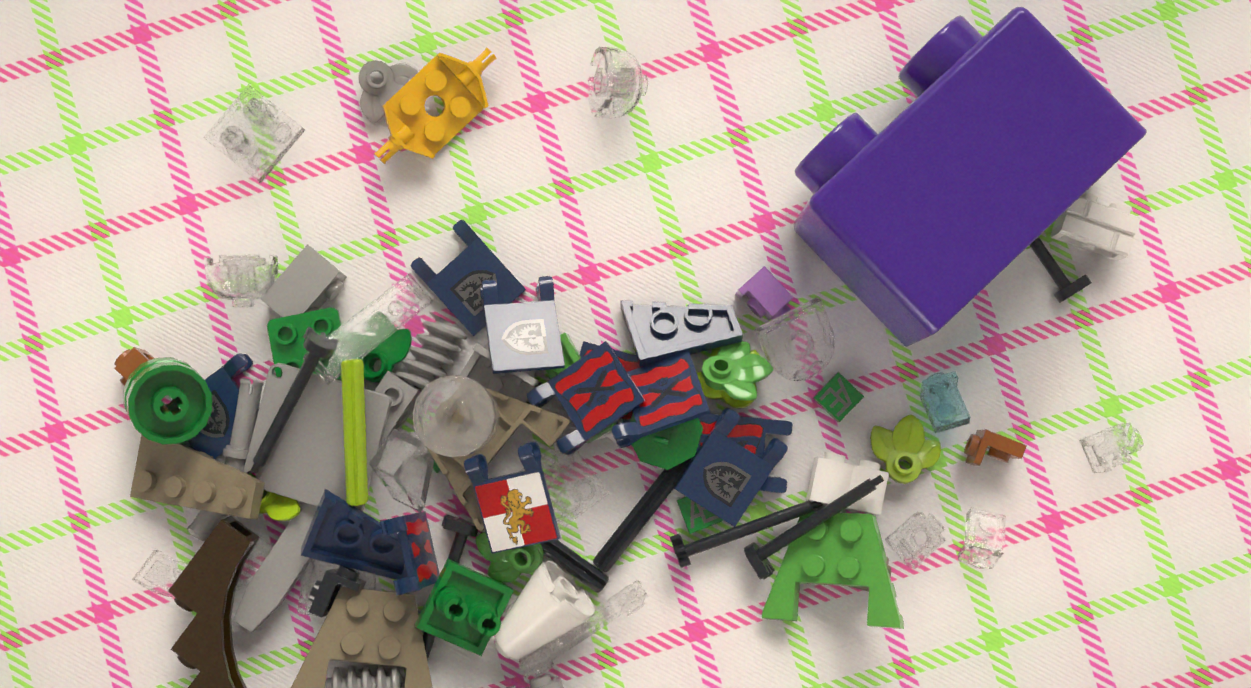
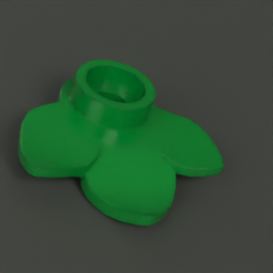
[344,312,412,383]

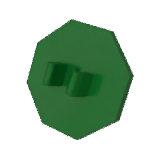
[630,413,703,470]

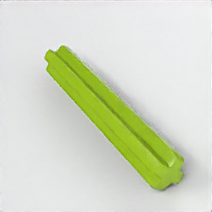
[341,359,368,506]

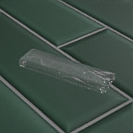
[303,273,434,385]

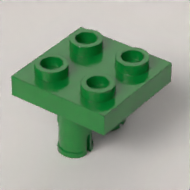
[415,558,514,656]

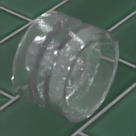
[412,375,500,457]

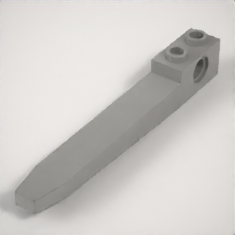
[233,371,424,632]

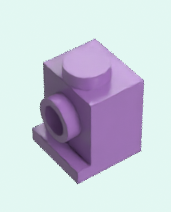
[735,266,794,324]

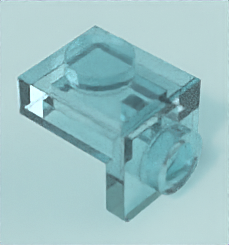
[920,371,971,434]

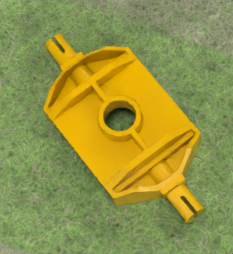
[374,48,497,164]

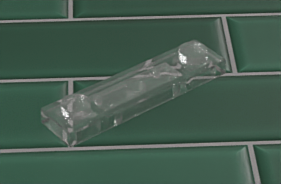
[519,580,649,678]

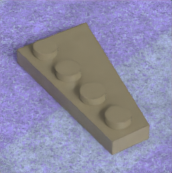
[130,434,265,519]

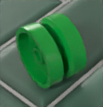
[123,357,212,445]

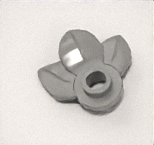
[358,60,418,124]

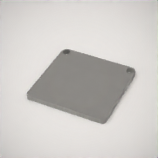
[243,363,392,511]

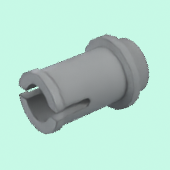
[187,510,228,541]

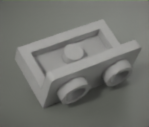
[456,342,540,403]

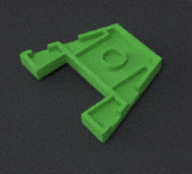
[762,512,904,629]

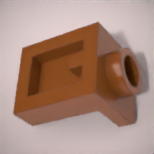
[964,429,1027,466]

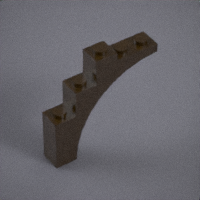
[168,516,260,688]

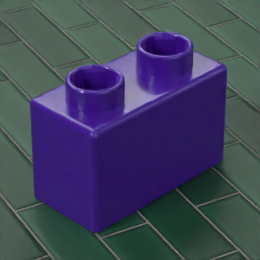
[794,7,1147,347]

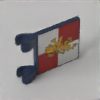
[464,441,561,554]

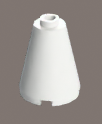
[495,560,595,660]

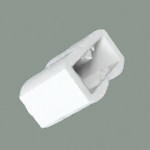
[806,452,889,515]

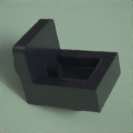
[308,565,366,617]

